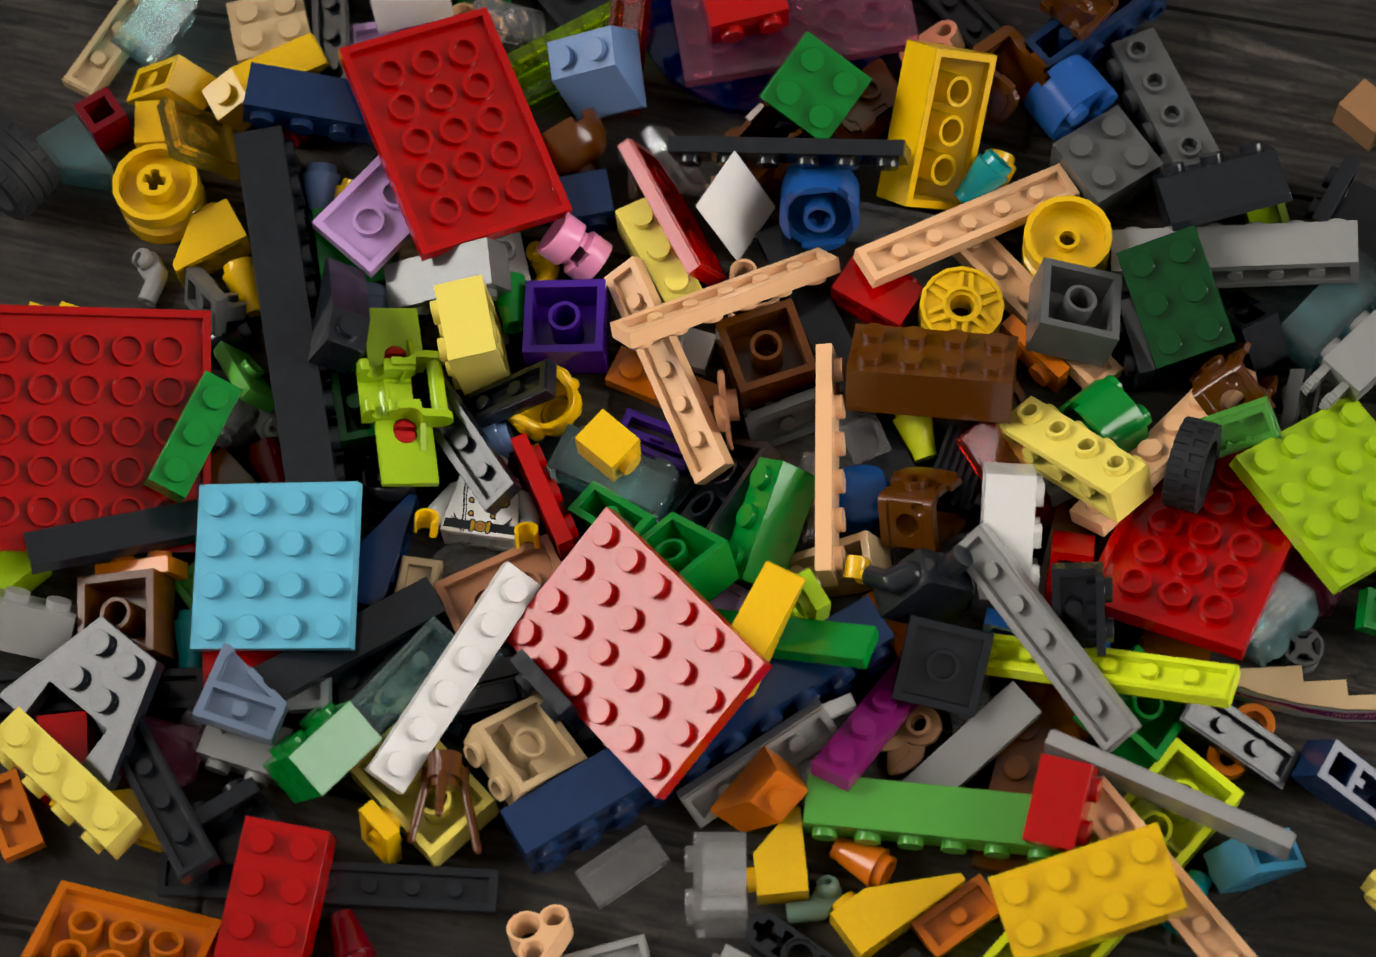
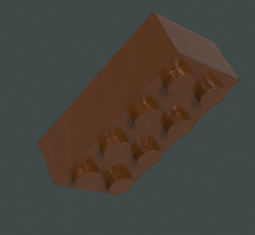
[845,323,1018,424]

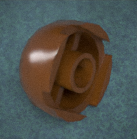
[541,107,607,177]

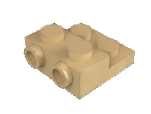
[226,0,311,64]
[463,692,587,805]

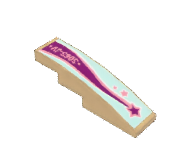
[1233,665,1376,722]

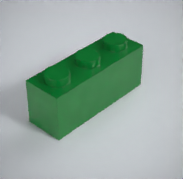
[143,370,243,503]
[729,457,815,588]

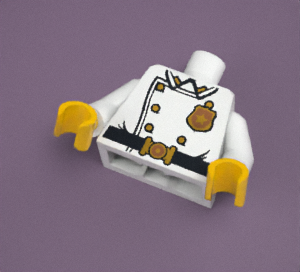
[413,456,541,552]

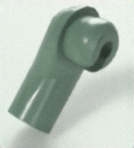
[785,875,842,924]

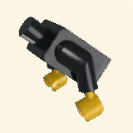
[843,545,975,624]

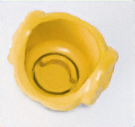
[506,364,583,442]

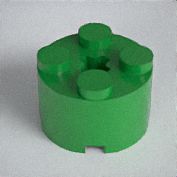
[1058,375,1152,453]

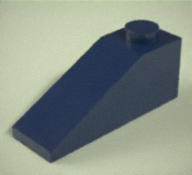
[542,168,616,234]
[357,493,421,613]
[1289,739,1376,830]

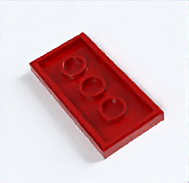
[617,138,729,286]

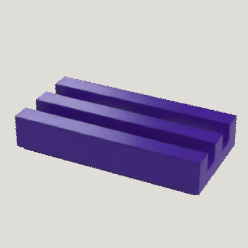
[620,407,689,476]

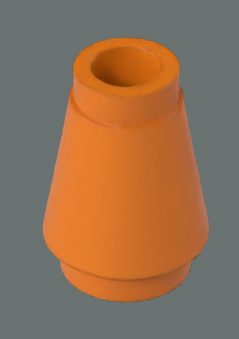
[830,836,897,887]

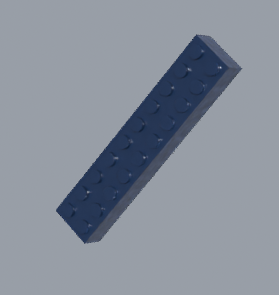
[500,595,895,875]

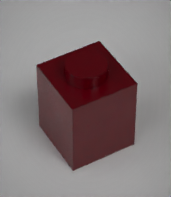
[73,86,134,156]

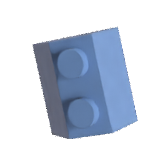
[547,25,647,120]

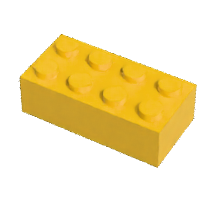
[988,822,1188,957]

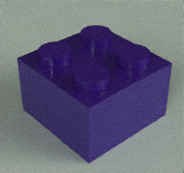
[522,279,611,373]

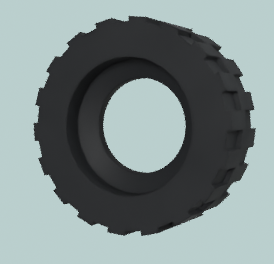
[1162,416,1222,514]

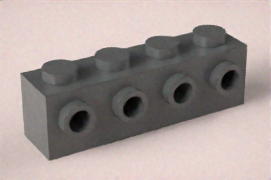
[1105,27,1220,166]

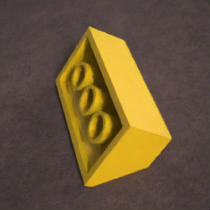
[876,40,997,210]

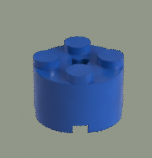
[1023,55,1118,142]
[779,163,860,251]

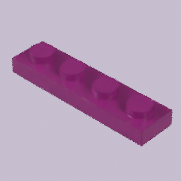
[811,658,918,792]

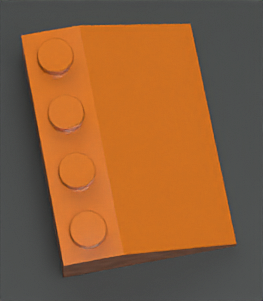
[21,880,222,957]

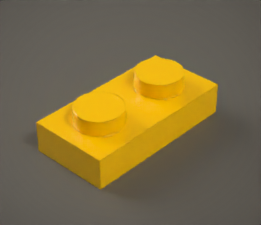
[359,800,403,864]

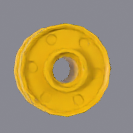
[917,266,1005,334]

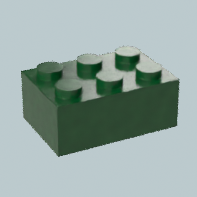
[1116,225,1237,370]

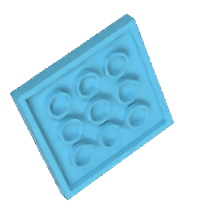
[190,481,363,652]

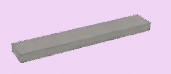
[958,523,1142,753]
[1044,729,1296,861]

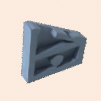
[192,643,289,747]

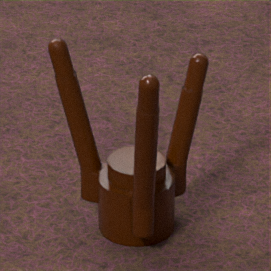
[407,749,482,854]

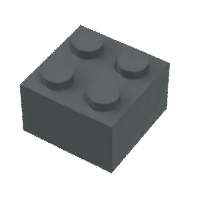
[1049,105,1164,216]
[1025,257,1122,367]

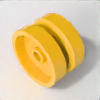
[112,143,207,245]
[1021,195,1113,277]

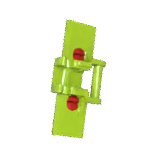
[356,308,454,487]

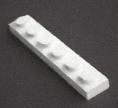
[364,561,541,795]

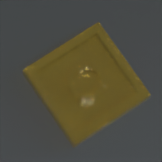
[157,97,240,181]

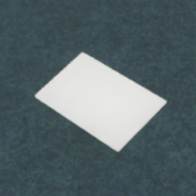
[696,151,775,261]

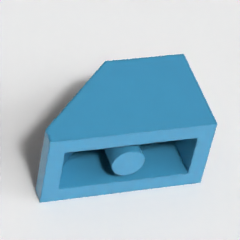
[1203,828,1307,894]

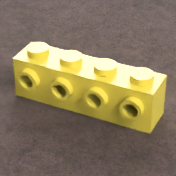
[996,396,1154,523]
[0,706,147,861]

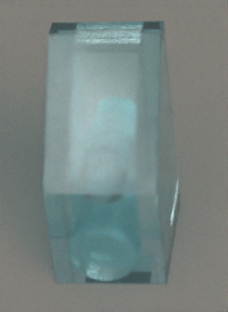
[35,114,115,191]

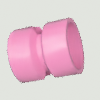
[537,212,612,280]

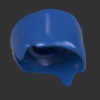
[839,465,890,533]

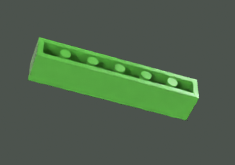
[803,772,1063,862]

